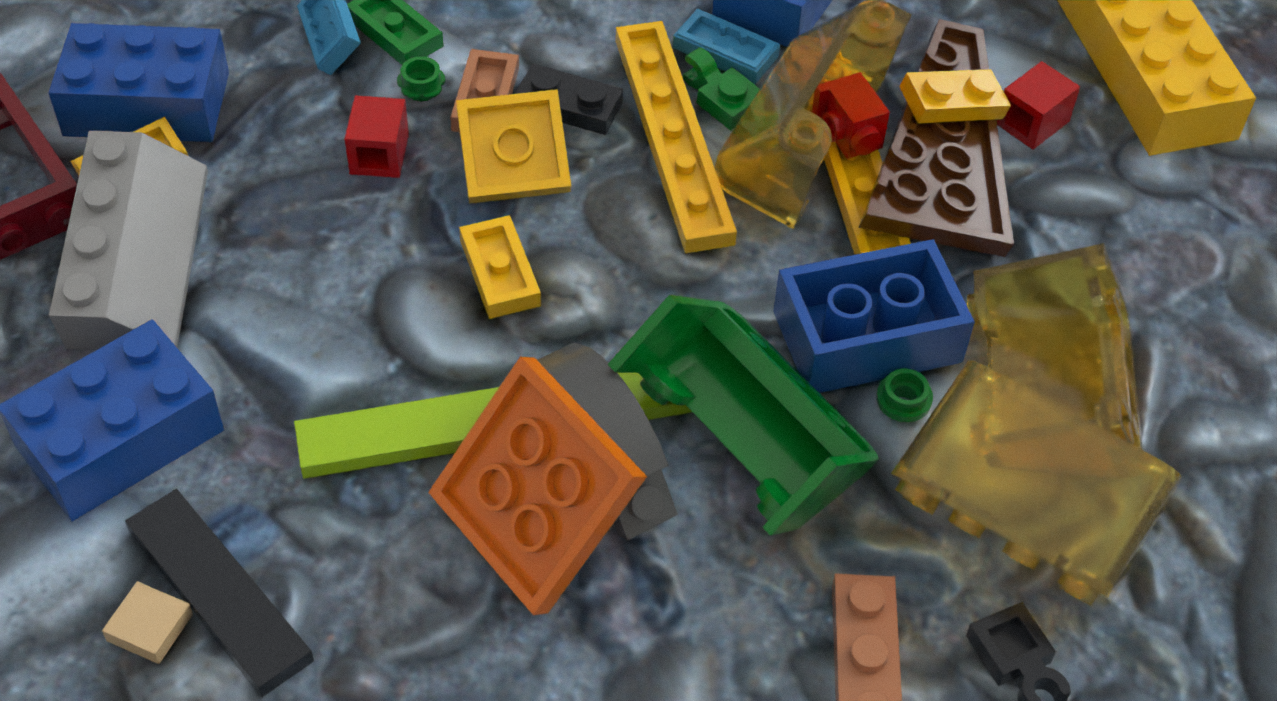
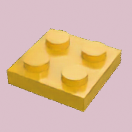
[456,89,571,204]

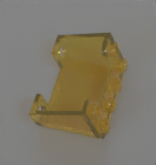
[891,360,1182,607]

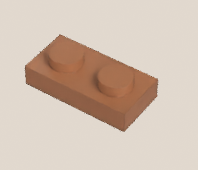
[450,49,519,132]

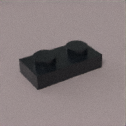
[515,63,623,135]

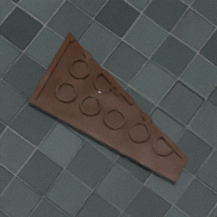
[858,19,1014,257]

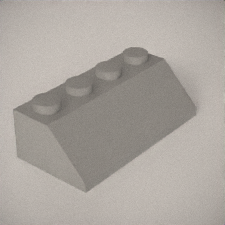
[49,131,208,350]

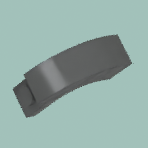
[537,343,678,540]

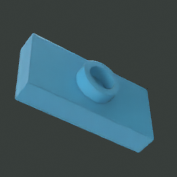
[297,0,361,75]
[672,8,780,84]

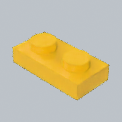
[899,69,1011,123]
[459,215,541,319]

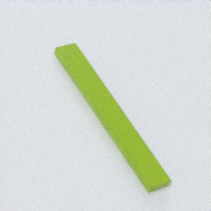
[294,373,692,479]

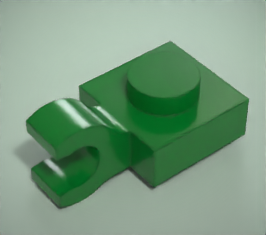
[683,47,767,131]

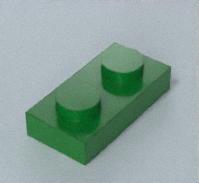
[347,0,444,65]

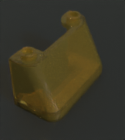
[714,0,912,229]
[967,243,1144,480]

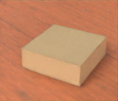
[102,581,193,664]

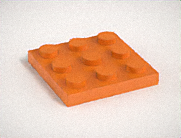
[428,356,647,615]

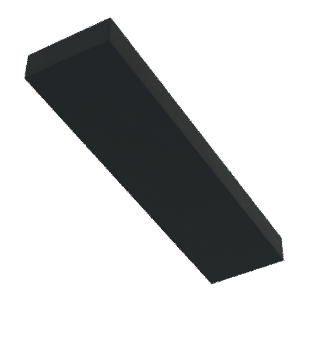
[125,488,314,697]

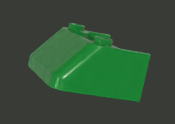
[608,295,879,536]

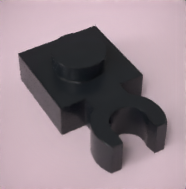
[966,602,1071,701]

